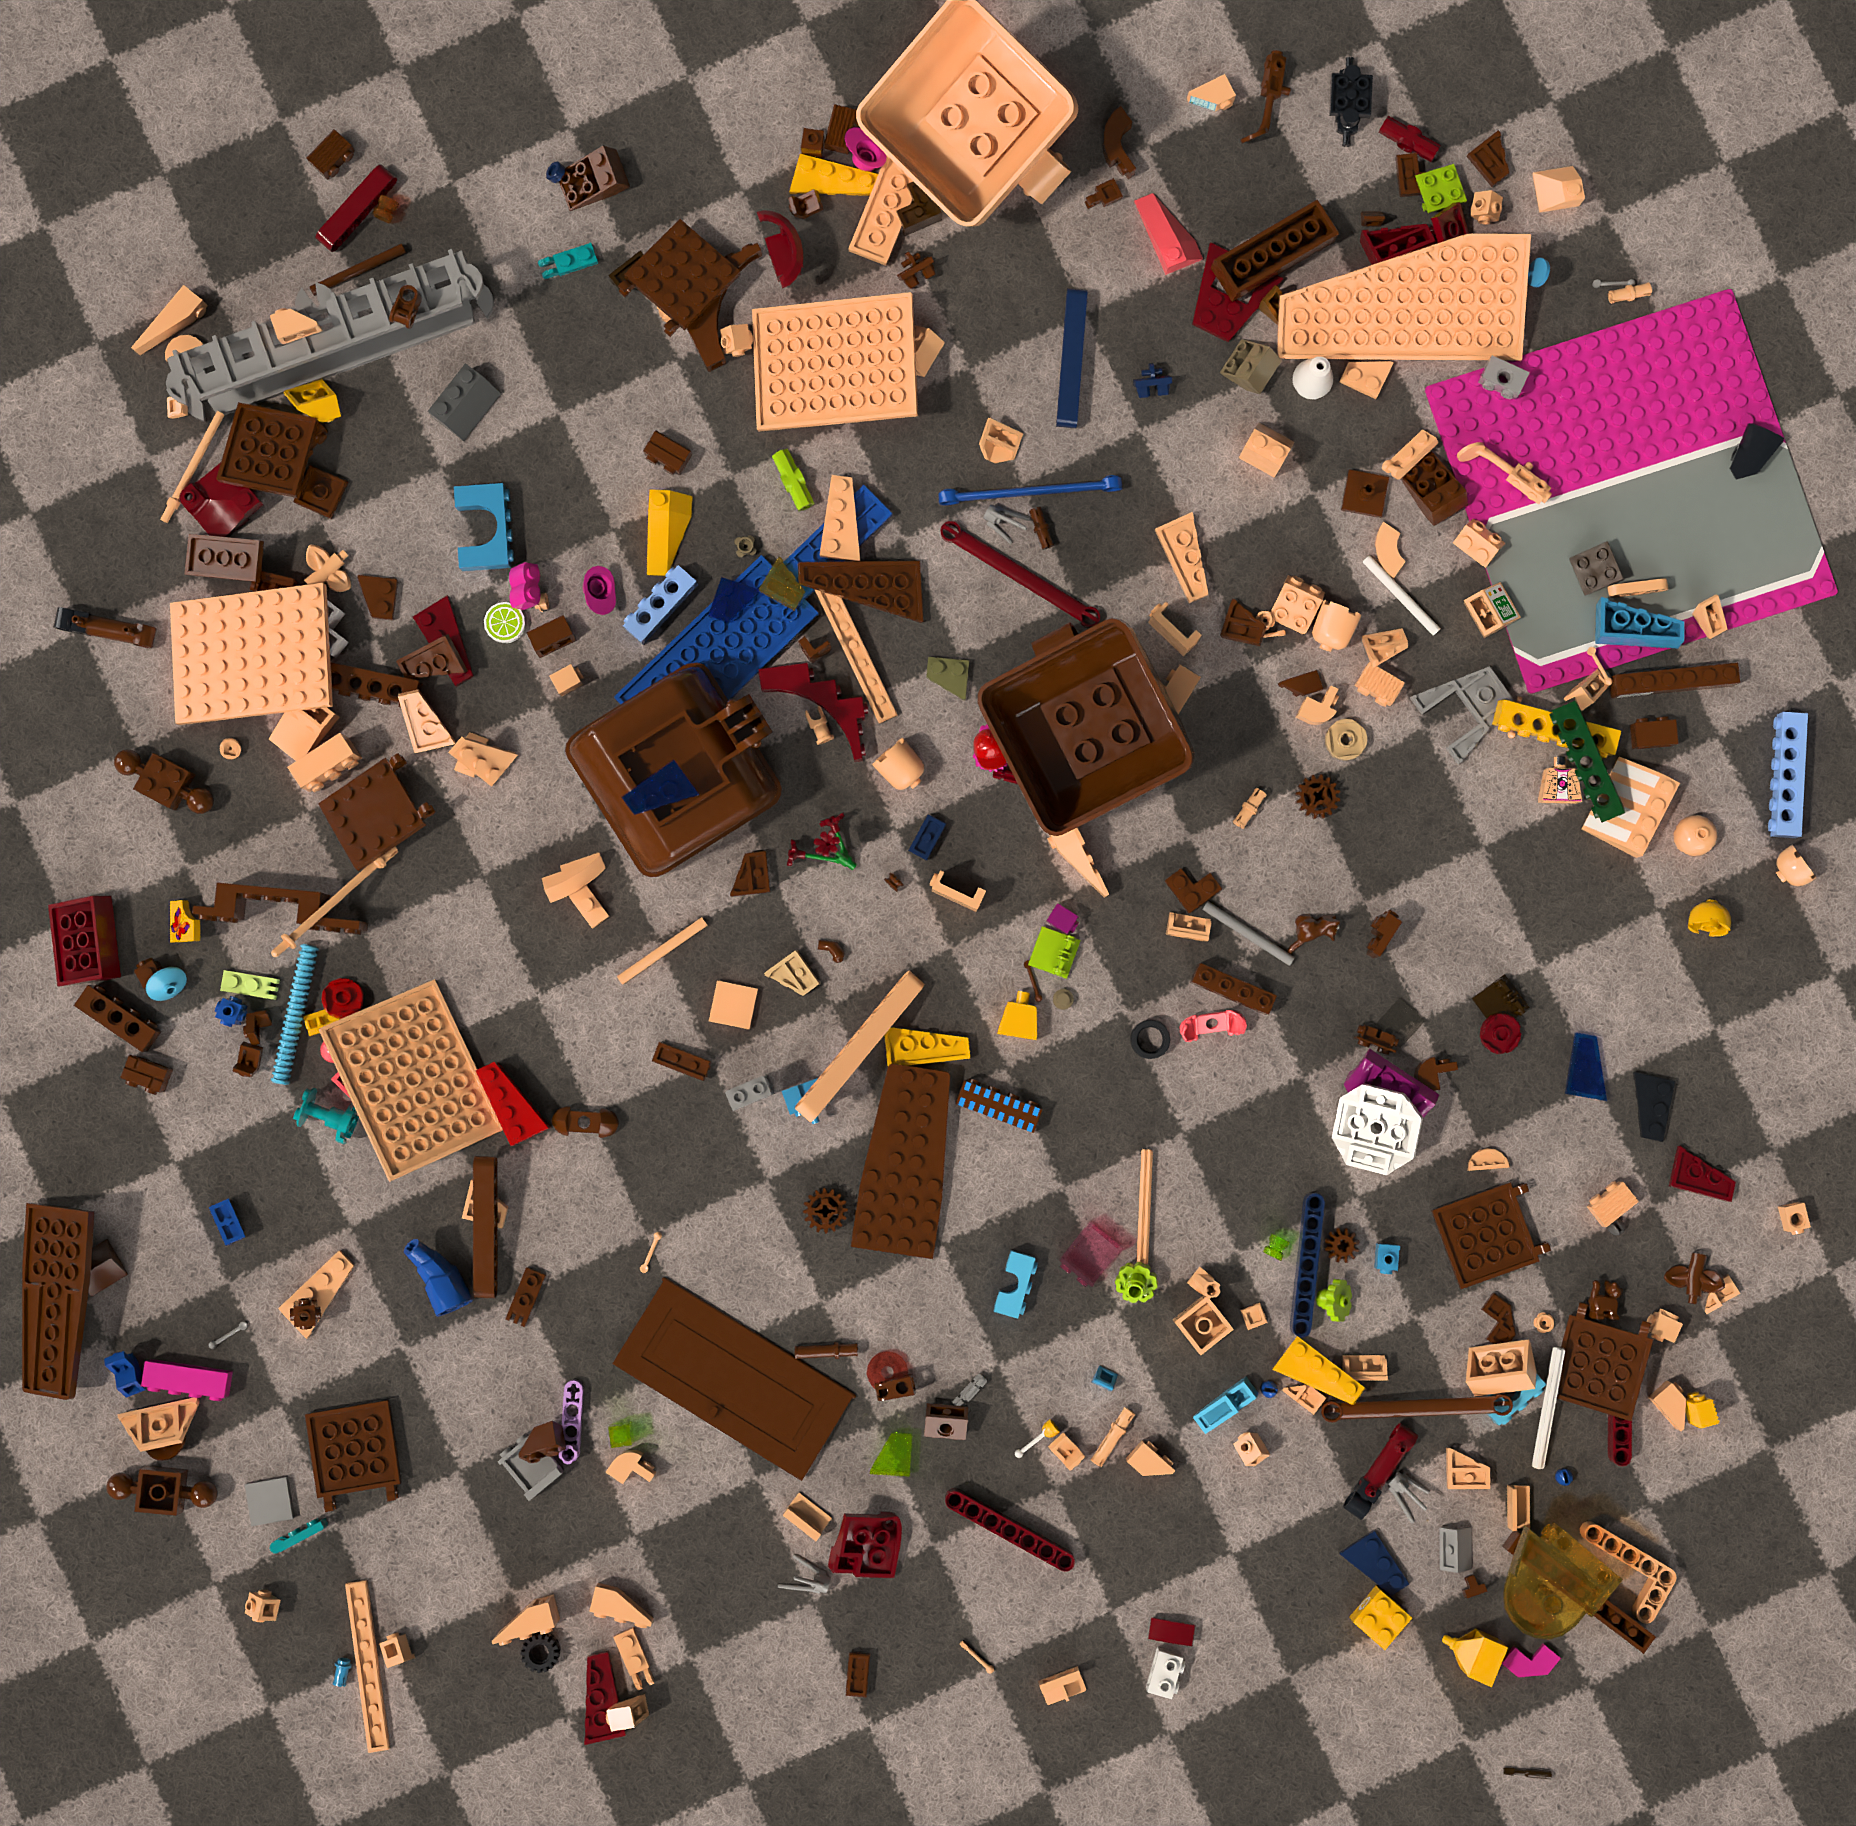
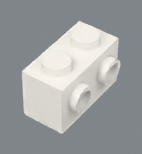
[1146,1647,1185,1699]

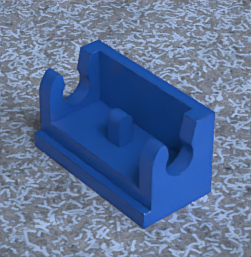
[209,1198,246,1246]

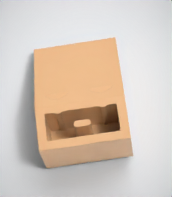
[269,707,340,761]
[492,1594,560,1646]

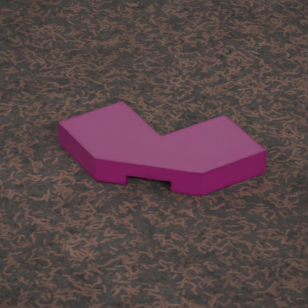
[1502,1644,1561,1677]

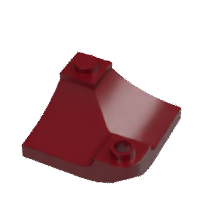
[179,462,264,537]
[828,1511,902,1578]

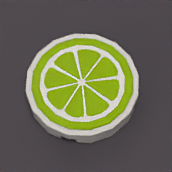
[484,602,526,643]

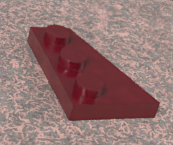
[1669,1146,1736,1202]

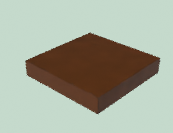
[293,465,348,520]

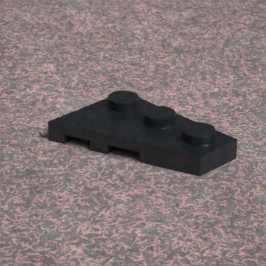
[1633,1072,1675,1142]

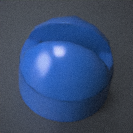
[1261,1381,1278,1398]
[1555,1468,1573,1486]

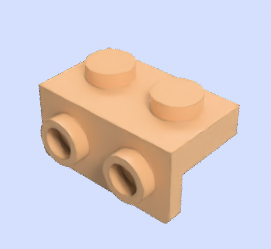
[1453,519,1505,568]

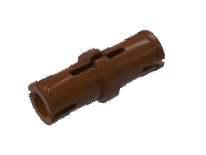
[1029,507,1054,550]

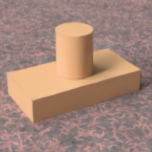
[568,885,609,928]

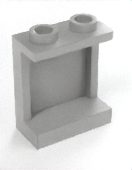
[725,1075,774,1111]
[498,1433,564,1501]

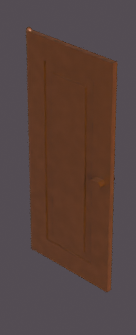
[612,1277,856,1481]

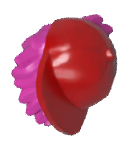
[973,724,1007,772]

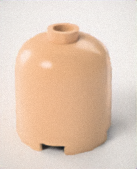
[1312,600,1361,652]
[872,737,924,790]

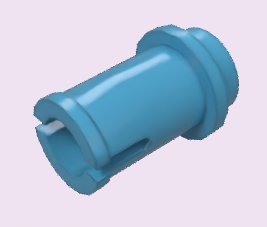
[333,1658,352,1687]

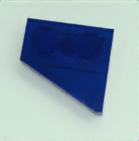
[708,577,759,623]

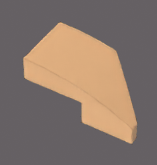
[1705,1274,1740,1314]
[1282,1385,1326,1415]

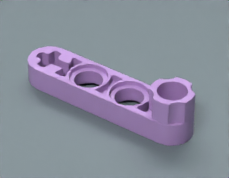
[559,1379,584,1464]

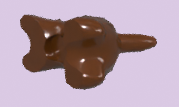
[1287,914,1340,954]

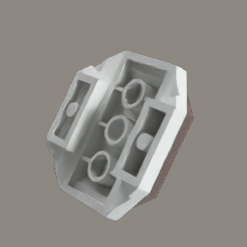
[1332,1083,1423,1175]

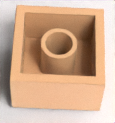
[1173,1295,1234,1355]

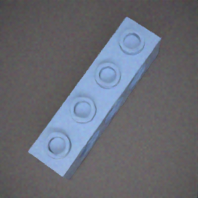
[623,565,698,645]

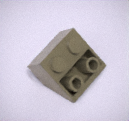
[1220,339,1282,394]

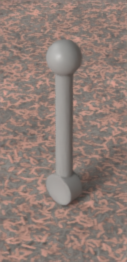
[1592,279,1635,288]
[209,1321,248,1349]

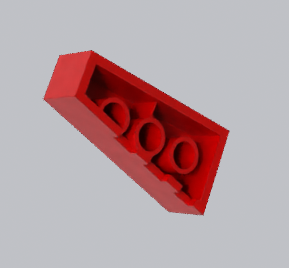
[476,1062,552,1146]

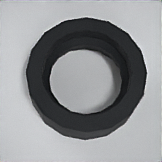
[1130,1020,1171,1059]

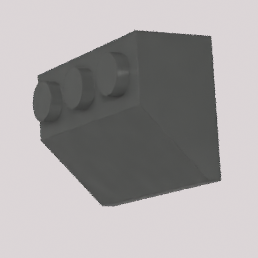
[427,363,501,441]

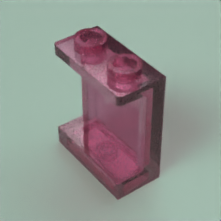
[1059,1221,1123,1287]

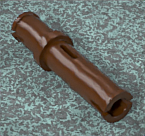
[795,1342,858,1359]

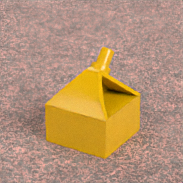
[1442,1629,1508,1687]

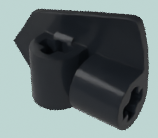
[1729,423,1784,480]

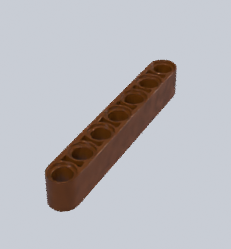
[473,1156,498,1298]

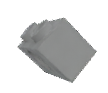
[1478,355,1530,399]

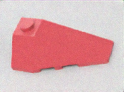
[1134,193,1203,275]

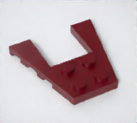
[1192,242,1283,342]

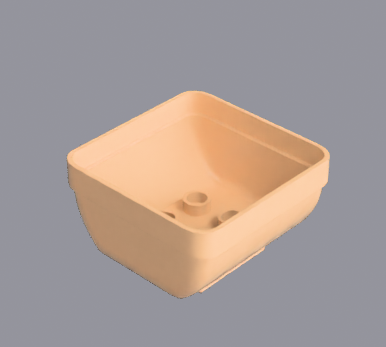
[856,0,1078,227]

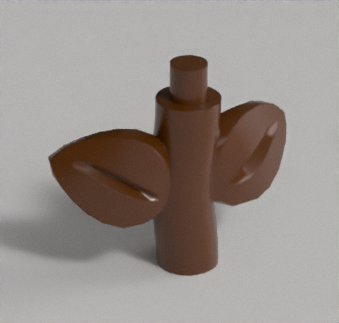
[1664,1253,1725,1305]

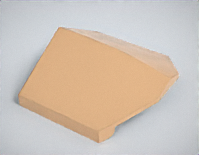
[979,418,1023,463]

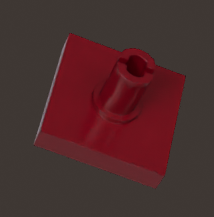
[1429,202,1468,243]

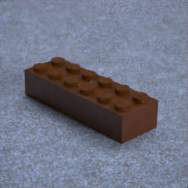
[1211,199,1339,302]

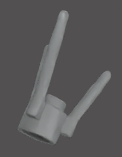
[983,504,1031,544]
[1387,1471,1429,1523]
[778,1554,831,1594]

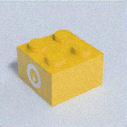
[1349,1586,1412,1650]

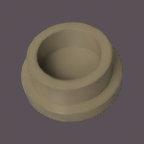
[1053,989,1074,1010]

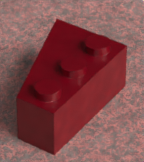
[1360,224,1435,265]

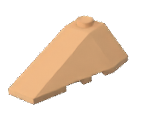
[1047,828,1109,898]

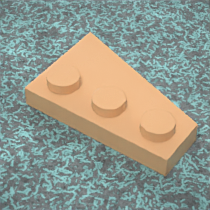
[398,689,455,753]

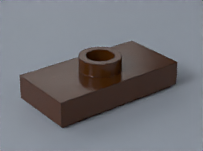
[845,1652,870,1698]

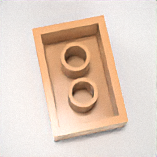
[287,733,362,792]

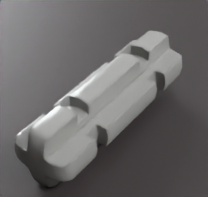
[952,1373,987,1406]

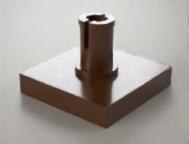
[1341,469,1389,518]

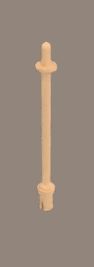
[271,847,398,957]

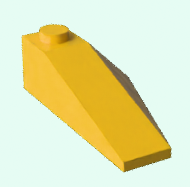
[647,489,693,576]

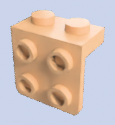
[1271,575,1325,634]

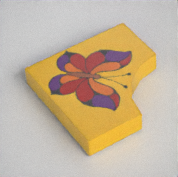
[170,900,200,943]

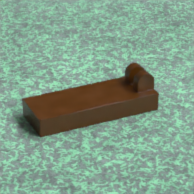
[652,1042,711,1081]

